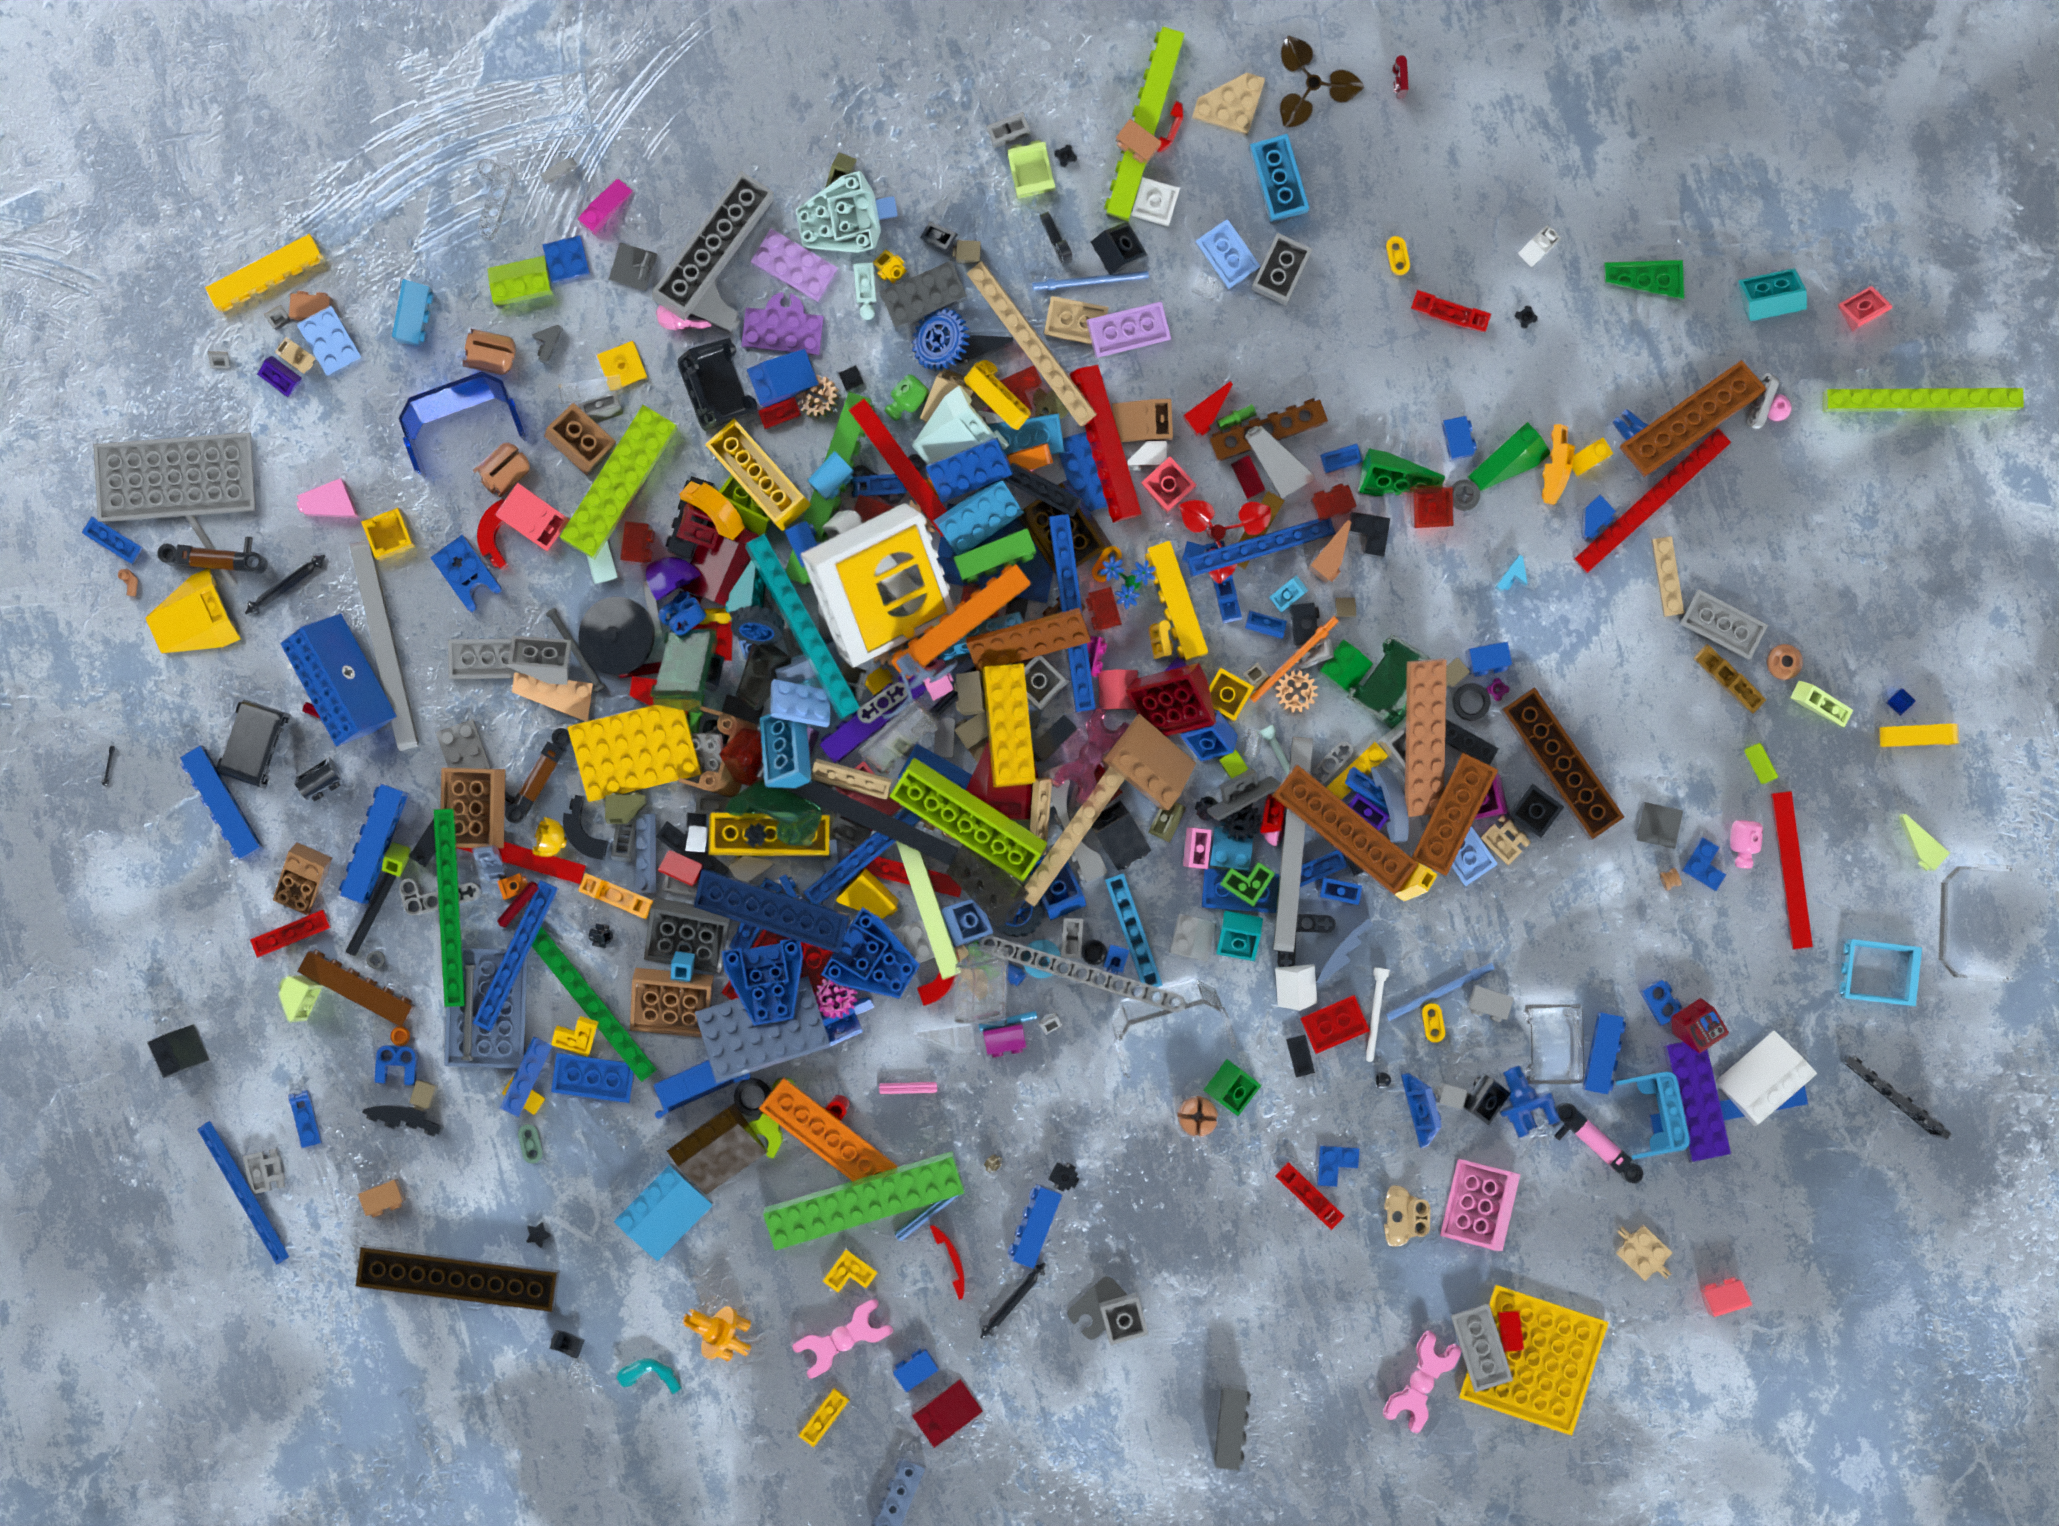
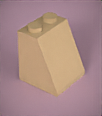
[920,367,975,423]

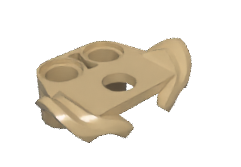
[1384,1185,1430,1247]

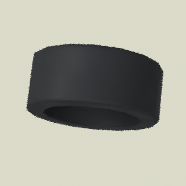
[1452,683,1491,721]
[734,1078,771,1116]

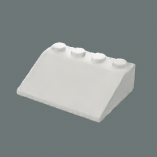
[1715,1031,1817,1127]

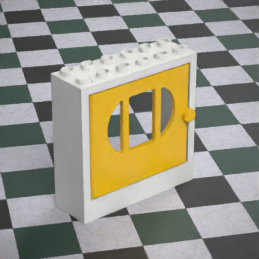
[801,503,956,668]

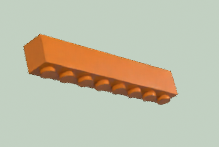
[890,564,1031,680]

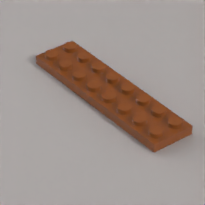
[1619,360,1767,477]
[1272,765,1418,895]

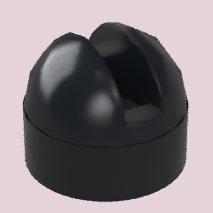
[1376,1072,1391,1088]

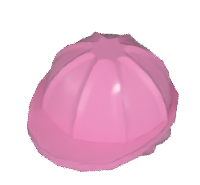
[656,305,712,330]

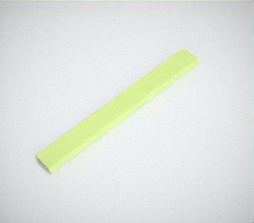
[896,841,962,979]

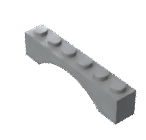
[1041,764,1108,882]

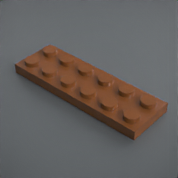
[966,608,1091,672]
[1412,753,1499,876]

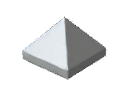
[264,305,290,329]
[208,351,230,369]
[1039,1013,1063,1035]

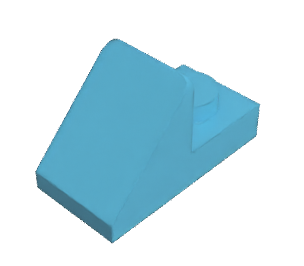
[1495,555,1528,592]
[1269,575,1308,612]

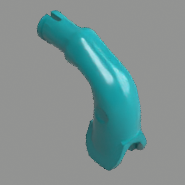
[616,1358,682,1394]

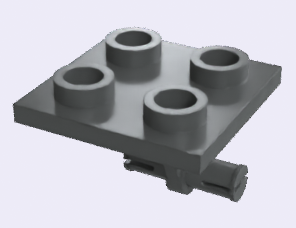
[609,242,658,291]
[839,662,868,703]
[1636,802,1683,849]

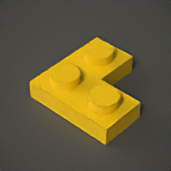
[551,1016,598,1057]
[823,1249,878,1293]

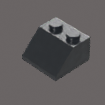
[1090,222,1147,275]

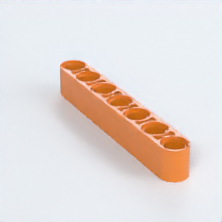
[924,443,1053,498]

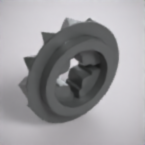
[1448,480,1480,511]

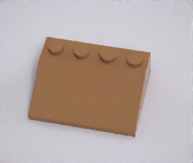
[1103,714,1196,811]
[440,768,505,848]
[630,968,714,1037]

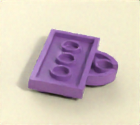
[742,292,824,356]

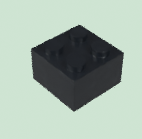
[1506,783,1564,839]

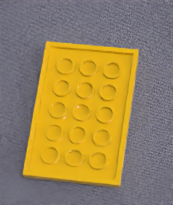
[567,698,702,802]

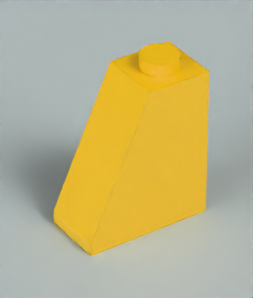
[836,868,899,920]

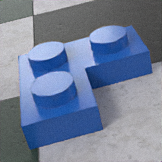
[1682,837,1727,891]
[1317,1145,1360,1187]

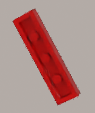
[250,910,331,958]

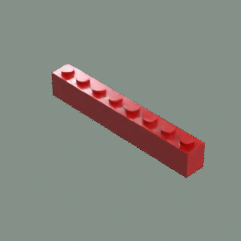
[1069,365,1142,523]

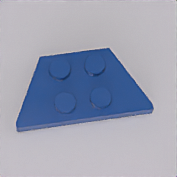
[1401,1073,1442,1148]

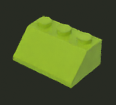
[487,255,553,307]
[718,475,773,536]

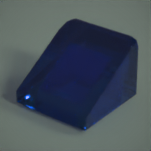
[1886,688,1916,716]

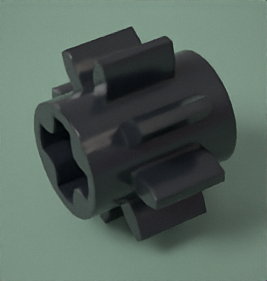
[1195,796,1219,821]
[744,822,768,848]
[588,923,613,948]

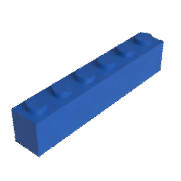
[180,745,263,860]

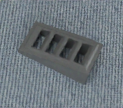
[611,820,636,862]

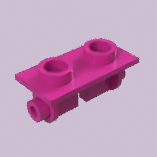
[1087,636,1107,678]

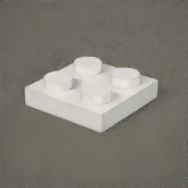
[1131,177,1180,227]

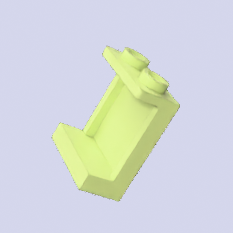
[1007,140,1055,199]

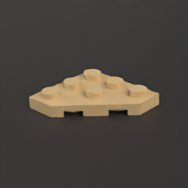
[1192,73,1265,135]

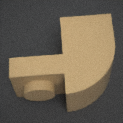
[275,337,316,374]

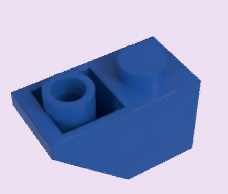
[1582,494,1616,540]

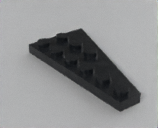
[1841,1055,1952,1140]

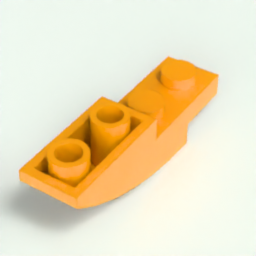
[1542,424,1575,505]

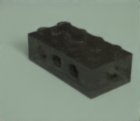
[946,845,1029,926]

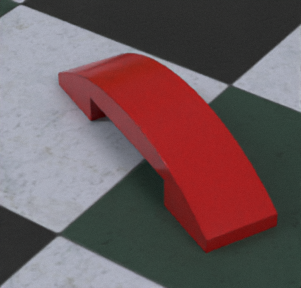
[1411,290,1492,333]
[1275,1162,1345,1230]
[930,1224,965,1300]

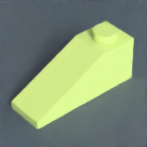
[1790,681,1853,727]
[1899,814,1950,871]

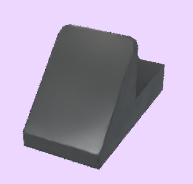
[532,325,563,365]

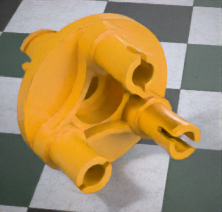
[683,1306,751,1362]

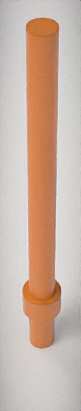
[1250,616,1339,702]

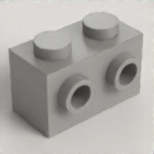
[1467,985,1514,1022]

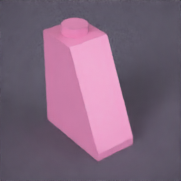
[296,478,358,518]

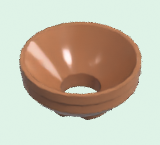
[1767,644,1803,680]

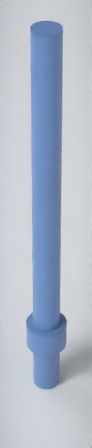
[1032,271,1149,291]
[1385,962,1495,1021]

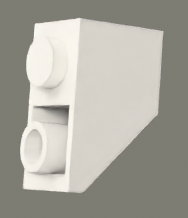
[1518,225,1561,267]
[1127,441,1167,471]

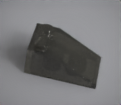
[736,643,792,711]

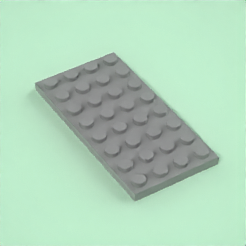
[93,432,256,522]

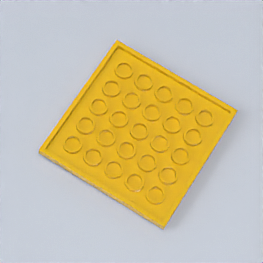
[1458,1284,1609,1436]

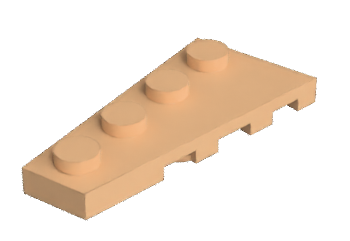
[512,673,593,722]

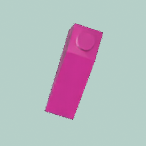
[578,178,633,235]

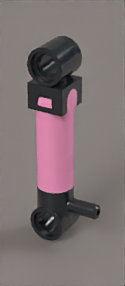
[1554,1103,1644,1184]

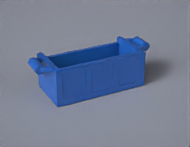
[654,1060,751,1119]

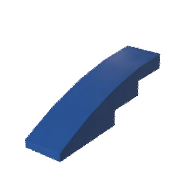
[1205,540,1242,624]

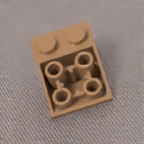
[1112,399,1173,442]
[273,842,332,915]

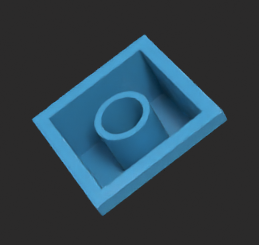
[807,451,854,501]
[1209,827,1253,871]

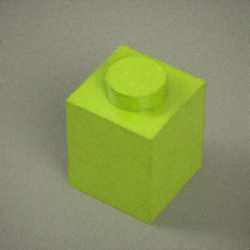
[1219,749,1249,779]
[382,842,411,877]

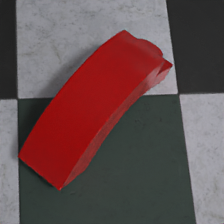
[477,498,508,570]
[917,951,960,1006]

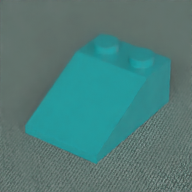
[726,560,766,619]

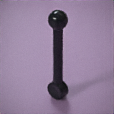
[102,746,115,786]

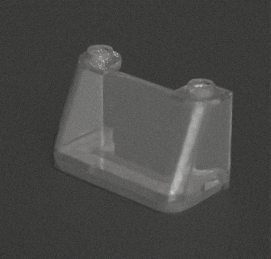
[1523,1004,1584,1084]

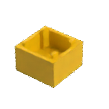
[361,508,415,560]

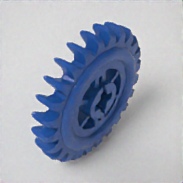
[911,308,970,371]

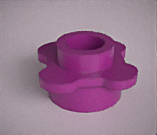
[1486,678,1510,701]

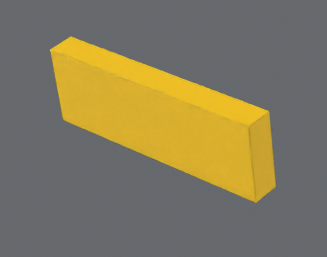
[798,1387,850,1448]

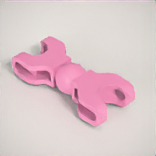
[792,1299,894,1379]
[1383,1330,1461,1433]

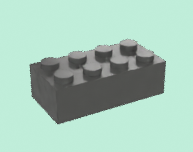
[880,261,967,331]
[1214,1384,1251,1471]

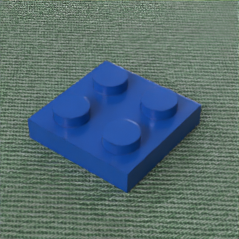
[542,235,590,283]

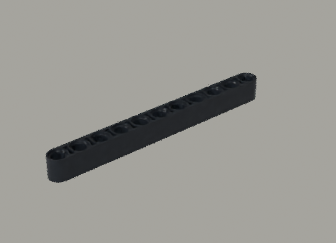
[755,759,959,866]

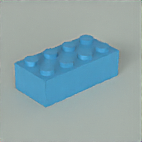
[1249,134,1309,223]
[934,479,1024,556]

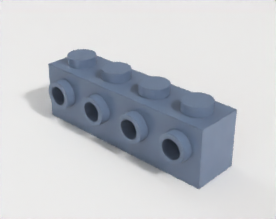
[871,1457,926,1526]

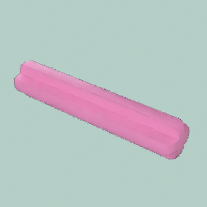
[879,1082,937,1094]

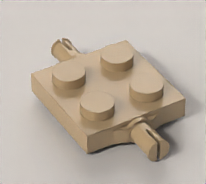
[1616,1225,1672,1281]

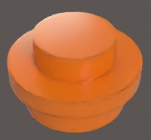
[390,1026,410,1046]

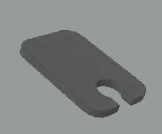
[1068,1276,1127,1340]

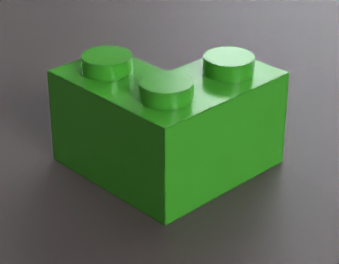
[1219,862,1275,906]

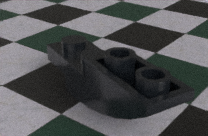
[362,1105,444,1137]

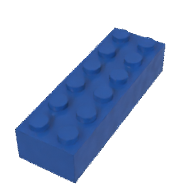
[339,784,409,904]

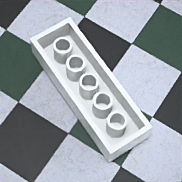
[822,510,925,615]

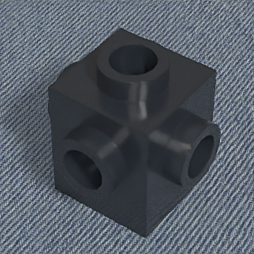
[1048,1161,1080,1192]

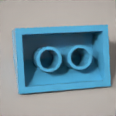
[392,279,434,347]

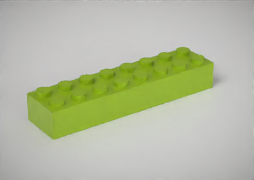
[560,405,678,560]
[889,758,1048,882]

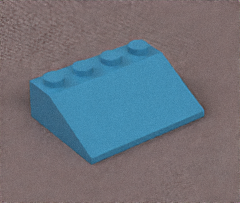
[613,1164,713,1262]

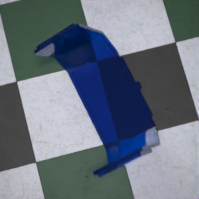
[399,371,529,478]

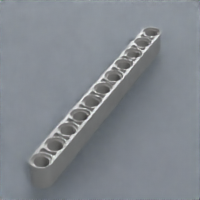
[350,540,419,751]
[1273,736,1313,952]
[980,935,1186,1013]

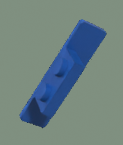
[821,997,874,1046]

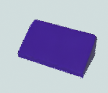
[257,356,302,397]

